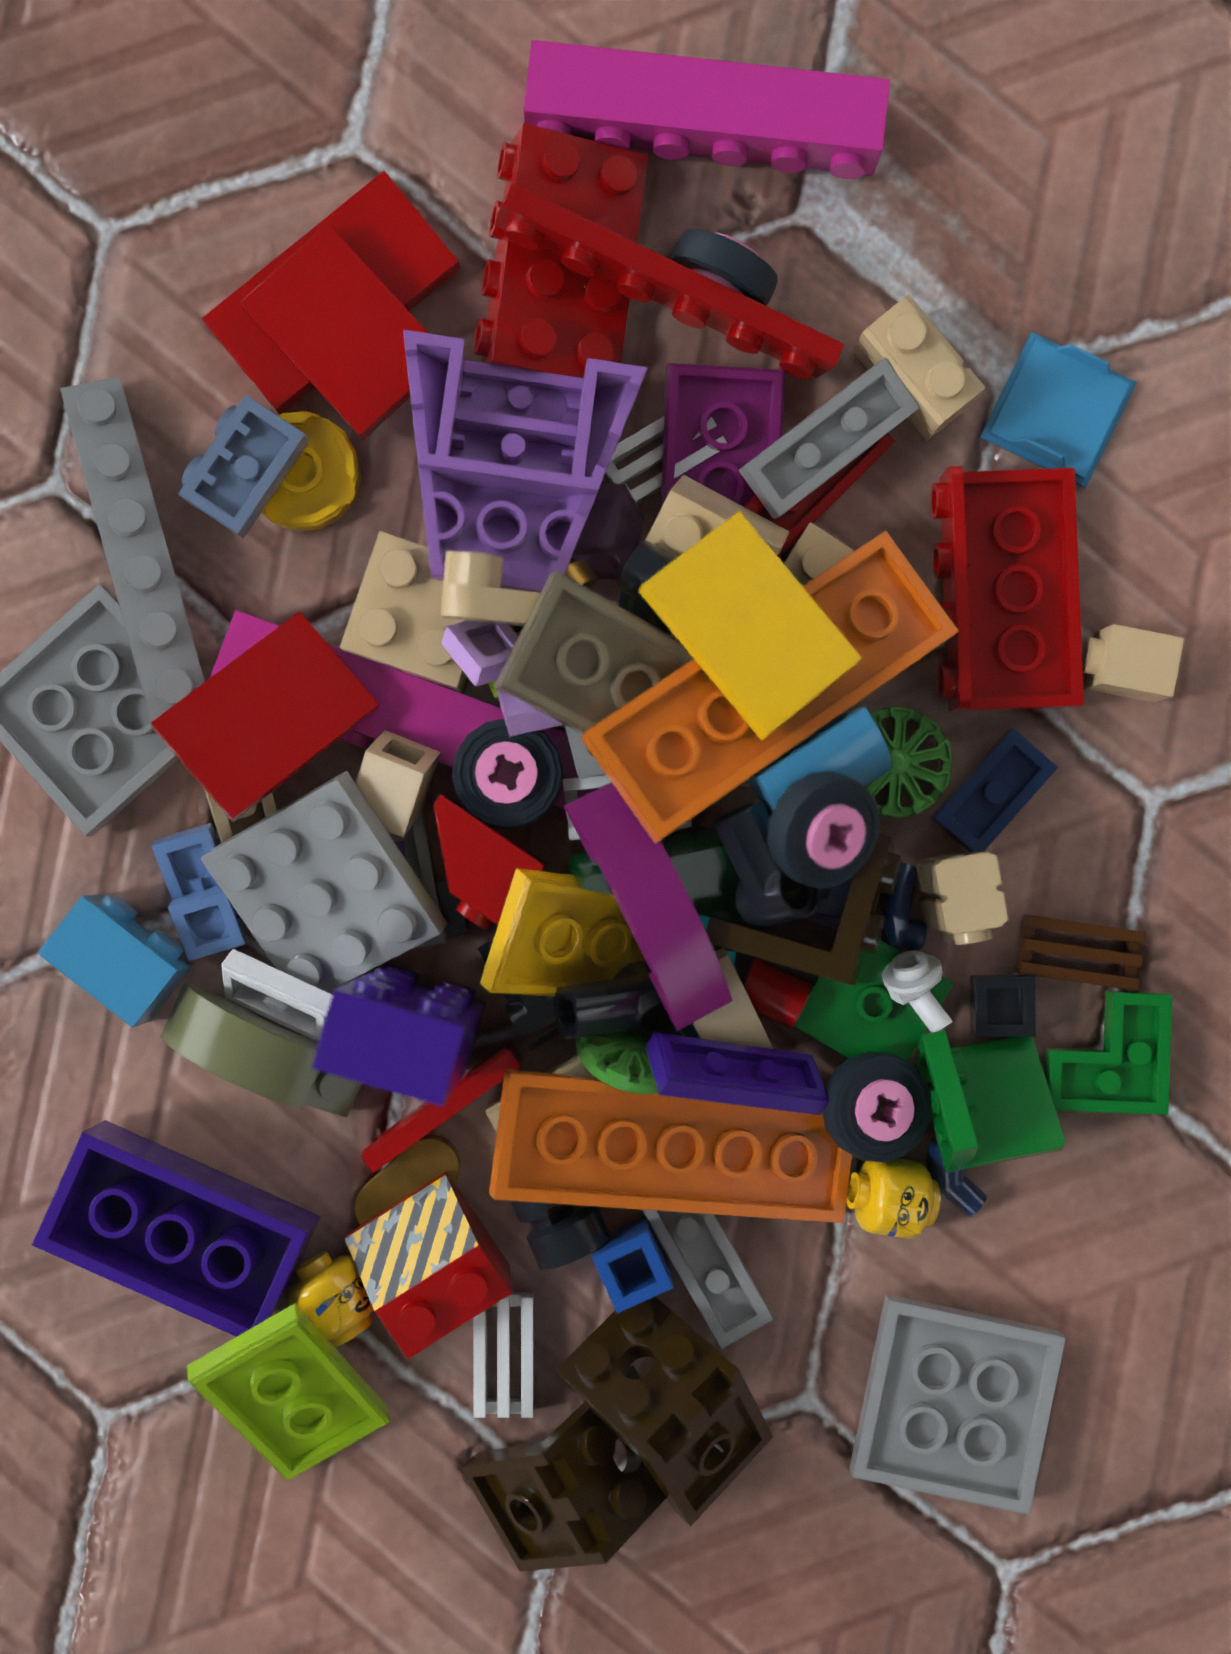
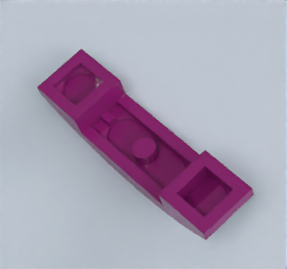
[564,782,733,1030]

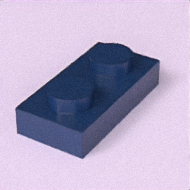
[930,728,1058,852]

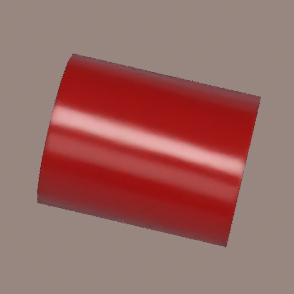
[741,956,812,1028]

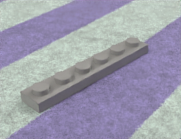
[60,376,205,722]

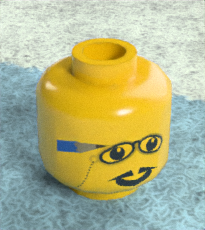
[846,1158,941,1239]
[287,1251,374,1347]

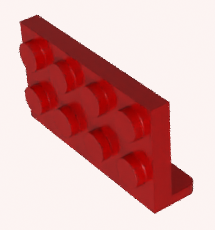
[473,123,648,378]
[930,466,1084,712]

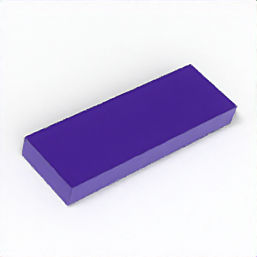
[646,1032,829,1115]

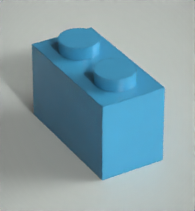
[37,893,193,1028]

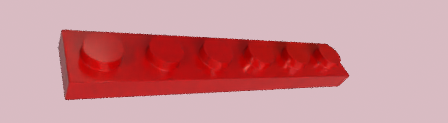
[494,183,844,379]

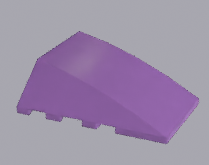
[403,330,648,593]

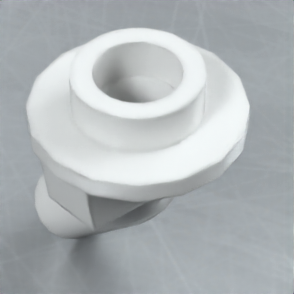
[882,950,953,1033]

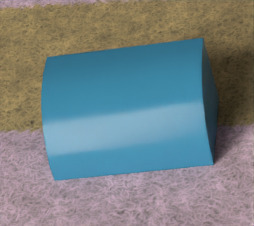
[747,707,892,817]

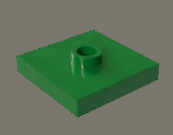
[793,940,954,1062]

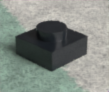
[970,975,1036,1037]

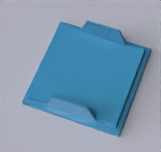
[980,332,1137,488]

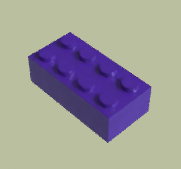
[311,964,487,1106]
[32,1120,321,1337]

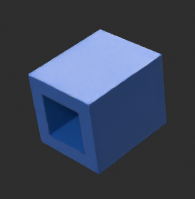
[591,1216,673,1313]

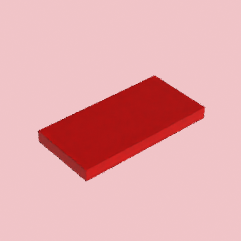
[201,171,460,415]

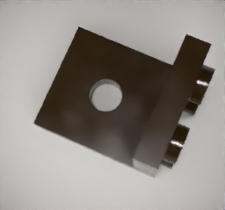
[706,833,903,986]
[555,1297,773,1527]
[460,1366,666,1572]

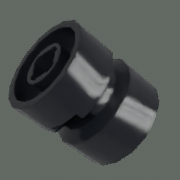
[511,1201,610,1270]

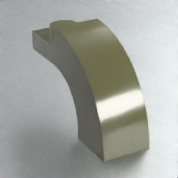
[160,983,362,1118]

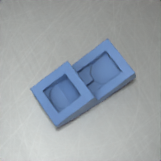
[151,823,247,961]

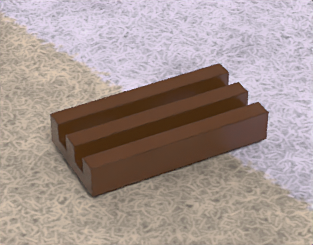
[1015,914,1146,991]

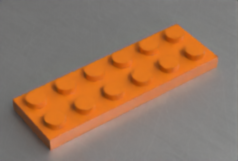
[581,530,959,844]
[489,1069,852,1223]

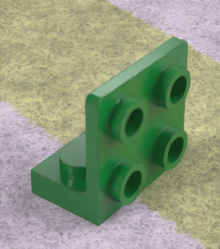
[915,1030,1065,1173]

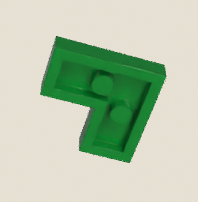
[1044,991,1172,1115]

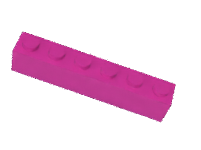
[523,40,890,179]

